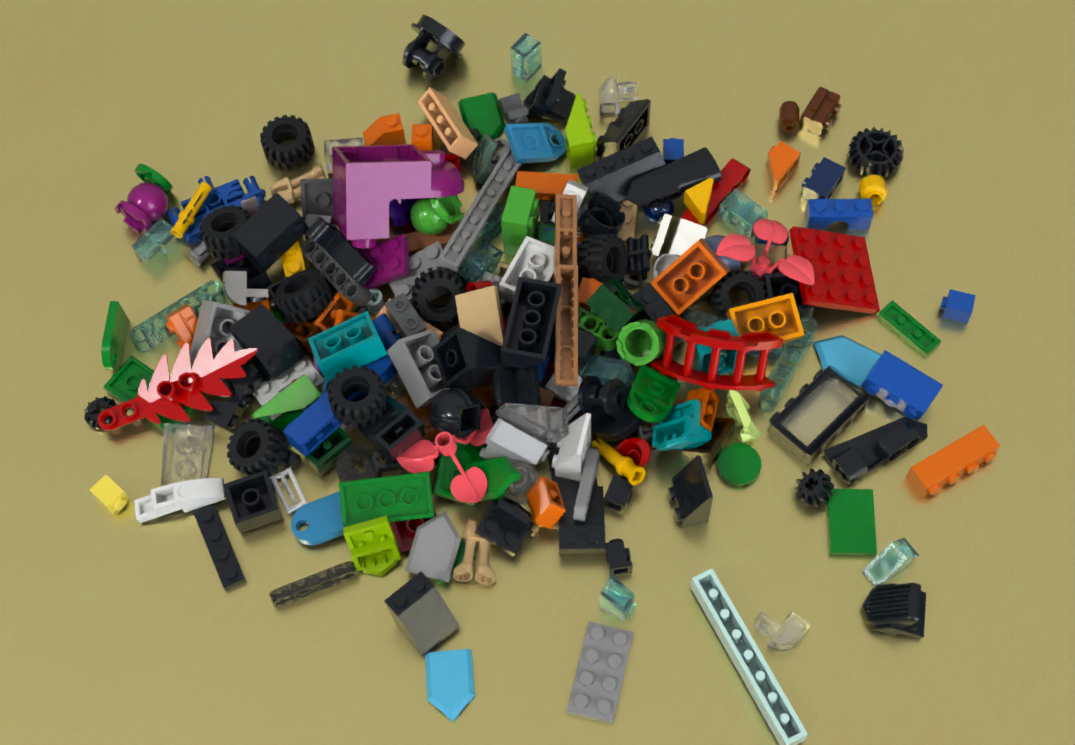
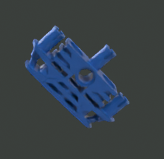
[167,176,266,245]

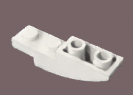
[134,478,226,523]

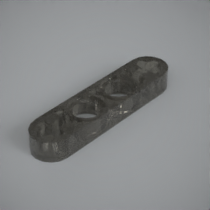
[269,561,358,607]

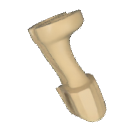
[270,164,326,204]
[452,519,496,584]

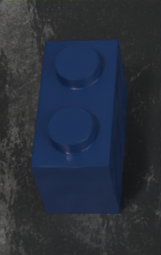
[801,157,846,200]

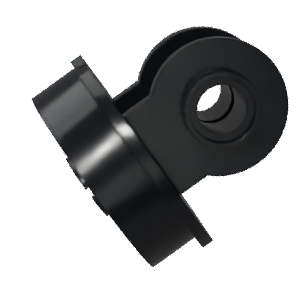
[403,14,465,81]
[578,375,642,442]

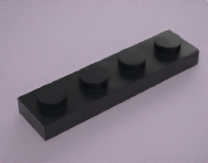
[193,503,247,591]

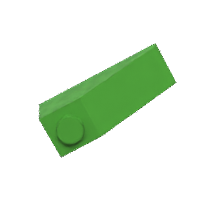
[251,374,321,418]

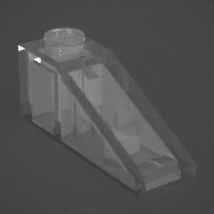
[496,403,569,443]

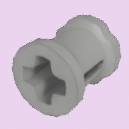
[188,240,211,266]

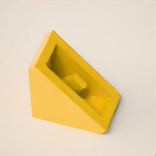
[684,178,714,224]

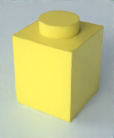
[89,475,129,515]

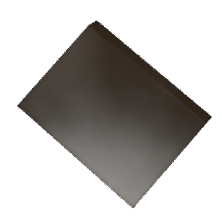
[681,417,735,468]

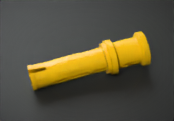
[591,438,646,485]

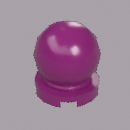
[115,182,168,235]

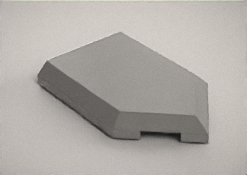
[405,511,461,583]

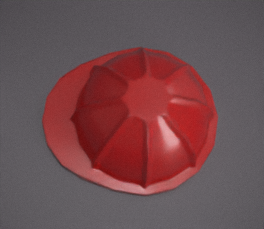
[615,438,651,467]

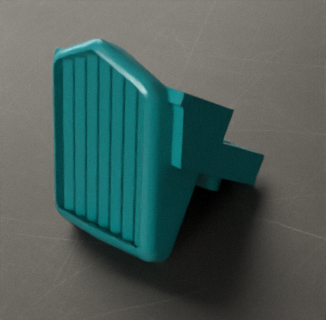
[652,399,712,451]

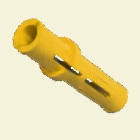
[170,182,212,238]

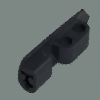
[627,147,722,208]
[824,417,928,485]

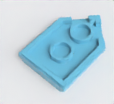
[813,335,881,389]
[425,649,475,722]

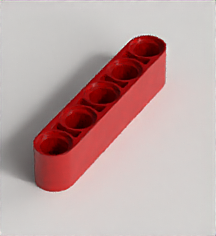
[680,158,751,226]

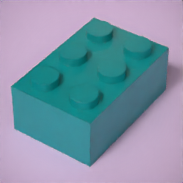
[692,319,739,375]

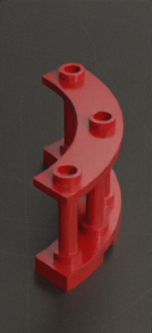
[651,314,783,391]

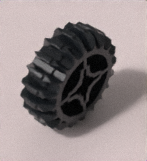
[848,127,904,178]

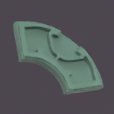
[472,133,498,185]

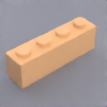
[418,88,478,159]

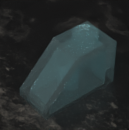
[862,538,919,586]
[599,575,637,621]

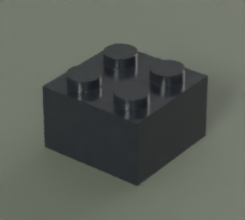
[763,273,814,321]
[223,470,283,534]

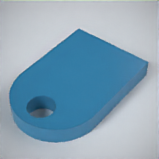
[504,123,566,163]
[291,492,343,545]

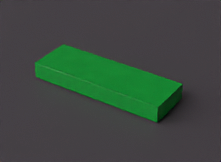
[877,300,941,357]

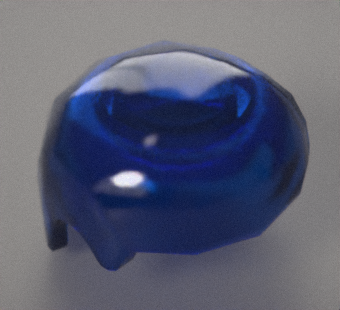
[643,201,675,223]

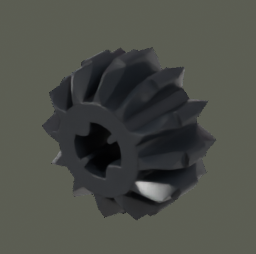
[795,468,834,508]

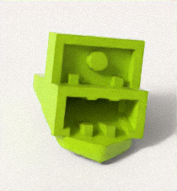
[343,515,401,576]

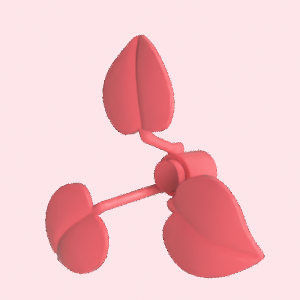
[716,219,815,286]
[397,408,493,503]

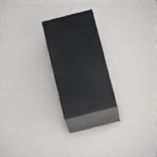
[283,449,302,471]

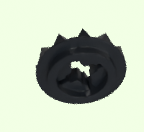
[84,396,117,429]

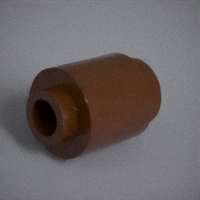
[779,101,800,132]

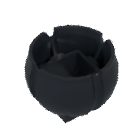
[577,194,625,238]
[429,388,481,438]

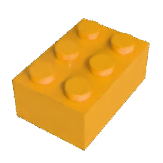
[726,293,804,352]

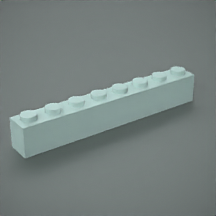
[690,568,808,745]

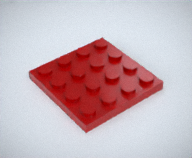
[789,226,880,314]

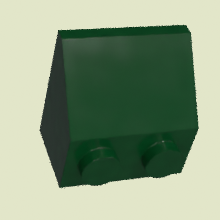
[586,278,645,333]

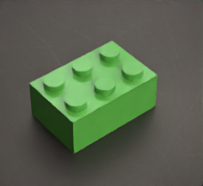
[501,186,540,255]

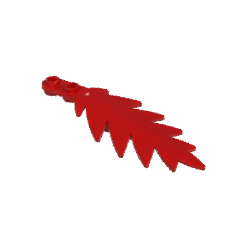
[98,338,258,431]

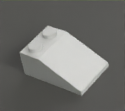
[499,236,554,303]
[552,413,591,481]

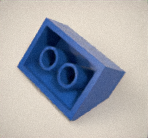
[860,350,943,421]

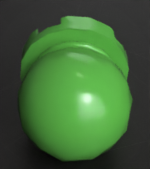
[410,195,464,236]
[616,319,666,366]

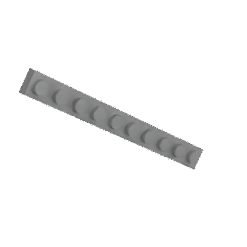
[437,145,523,272]

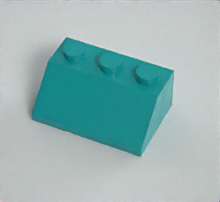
[308,311,388,383]

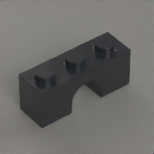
[203,365,262,433]

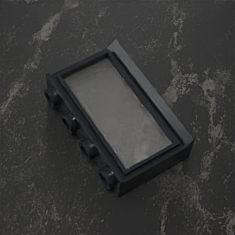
[769,366,870,465]

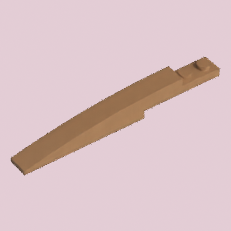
[554,194,578,386]

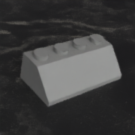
[190,300,251,393]

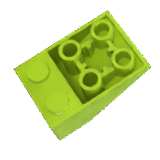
[565,92,597,169]

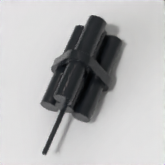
[626,234,652,289]

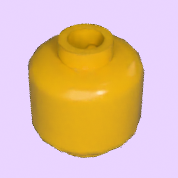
[859,175,887,205]

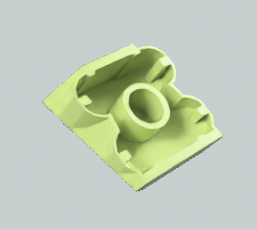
[726,390,762,443]

